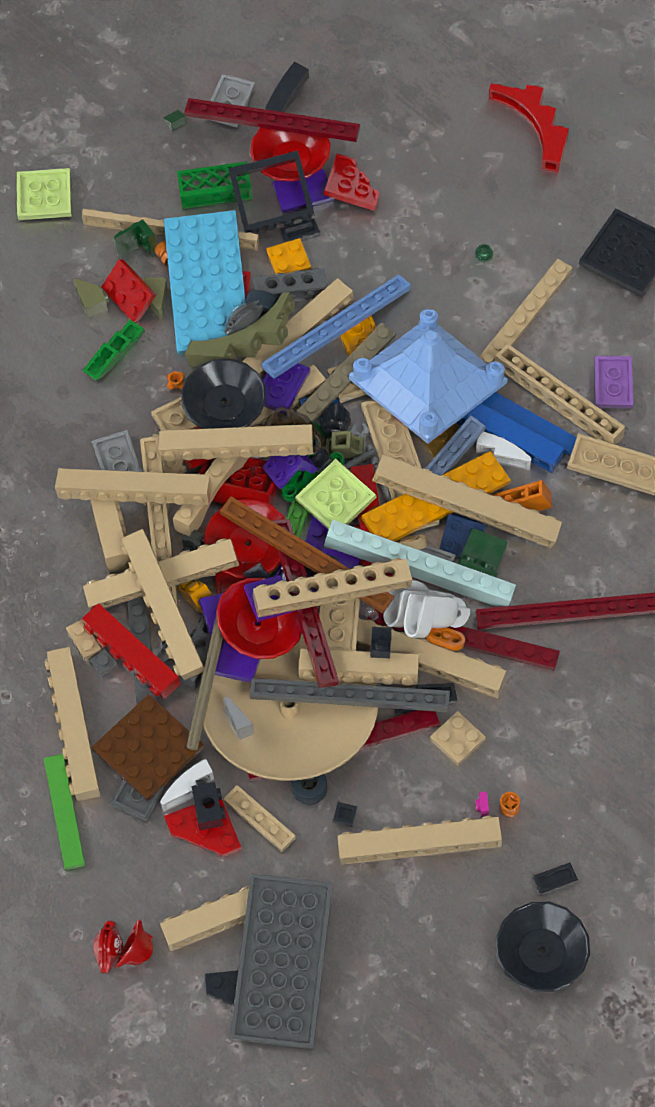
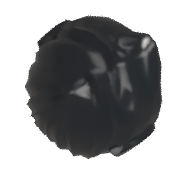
[320,402,351,437]

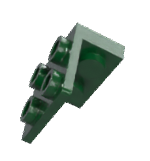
[113,219,157,259]
[458,528,508,577]

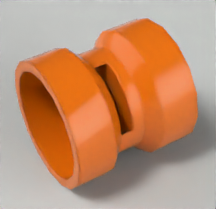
[154,241,168,266]
[500,792,520,818]

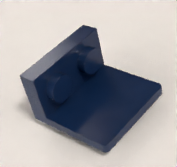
[439,513,488,557]

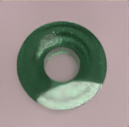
[475,244,493,262]

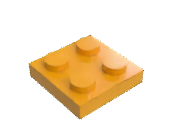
[266,238,312,275]

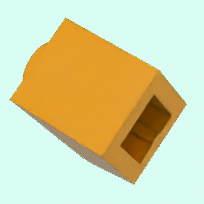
[177,579,212,614]

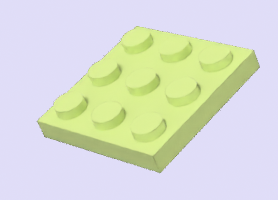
[17,168,72,220]
[295,459,376,530]

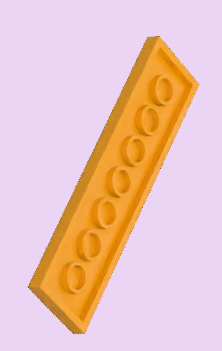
[361,451,511,542]

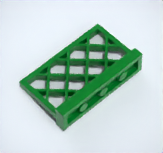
[177,161,253,210]

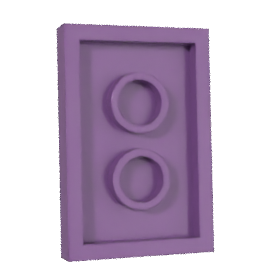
[594,356,633,408]

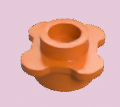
[167,371,185,390]

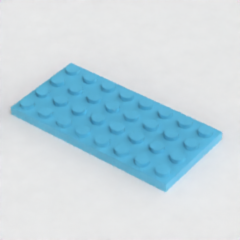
[164,210,246,354]

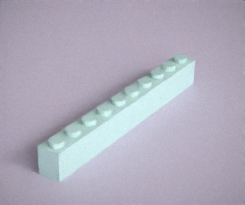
[324,520,516,607]

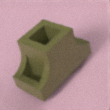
[326,431,365,458]

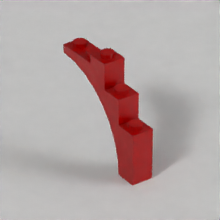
[489,83,569,173]

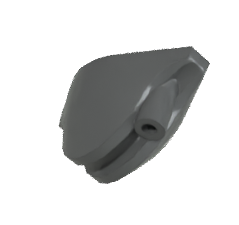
[224,300,263,335]

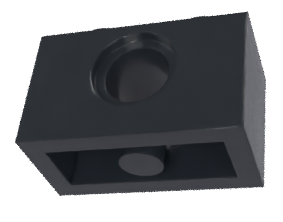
[191,782,226,830]

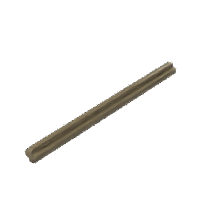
[186,614,223,750]

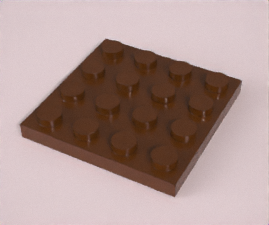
[92,694,204,801]

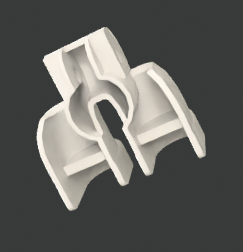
[384,580,470,638]

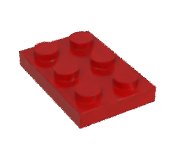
[101,259,156,323]

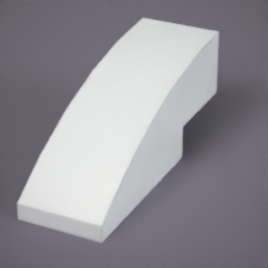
[476,432,531,470]
[160,759,214,812]

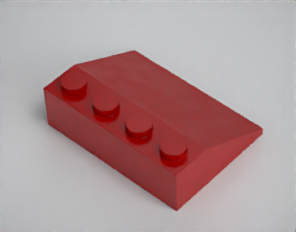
[199,457,278,505]

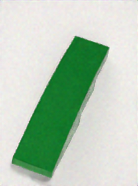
[82,319,145,381]

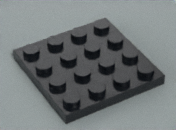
[579,208,655,296]

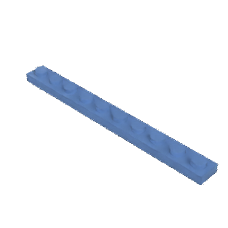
[262,274,411,378]

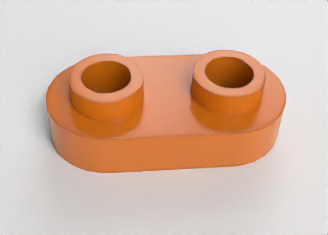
[426,627,465,651]

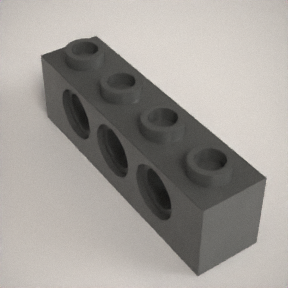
[253,268,328,301]
[172,613,211,689]

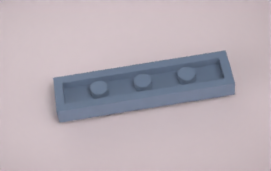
[425,415,486,476]

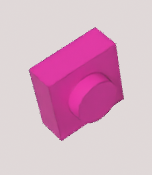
[475,792,489,818]

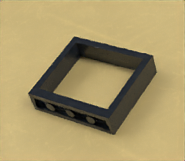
[228,150,315,234]

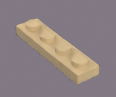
[223,785,296,852]

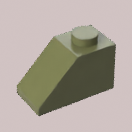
[144,277,168,319]
[73,278,109,317]

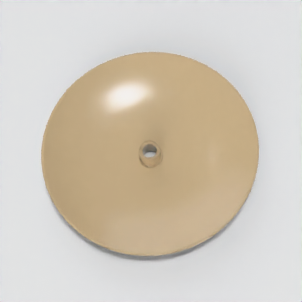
[203,634,378,781]

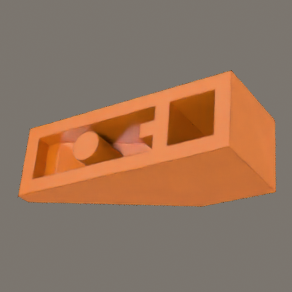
[492,480,552,511]

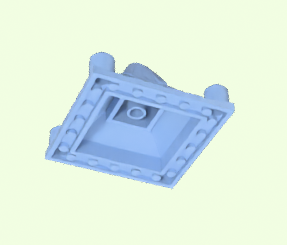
[349,309,507,444]

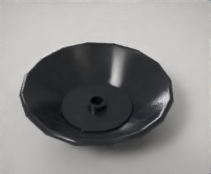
[181,359,266,429]
[495,901,590,992]

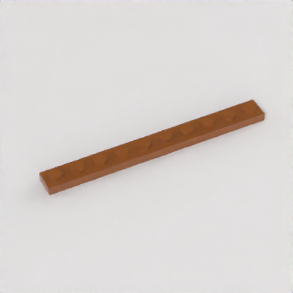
[220,497,394,614]

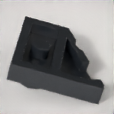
[205,970,238,1005]

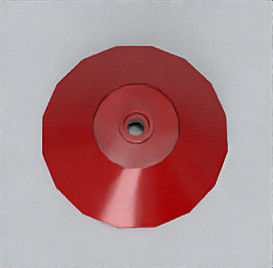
[250,128,331,182]
[204,499,285,578]
[216,578,302,659]

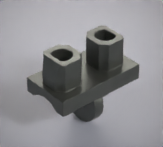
[180,530,204,553]

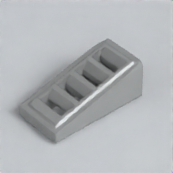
[224,697,254,739]

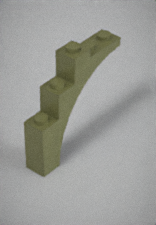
[184,292,295,367]

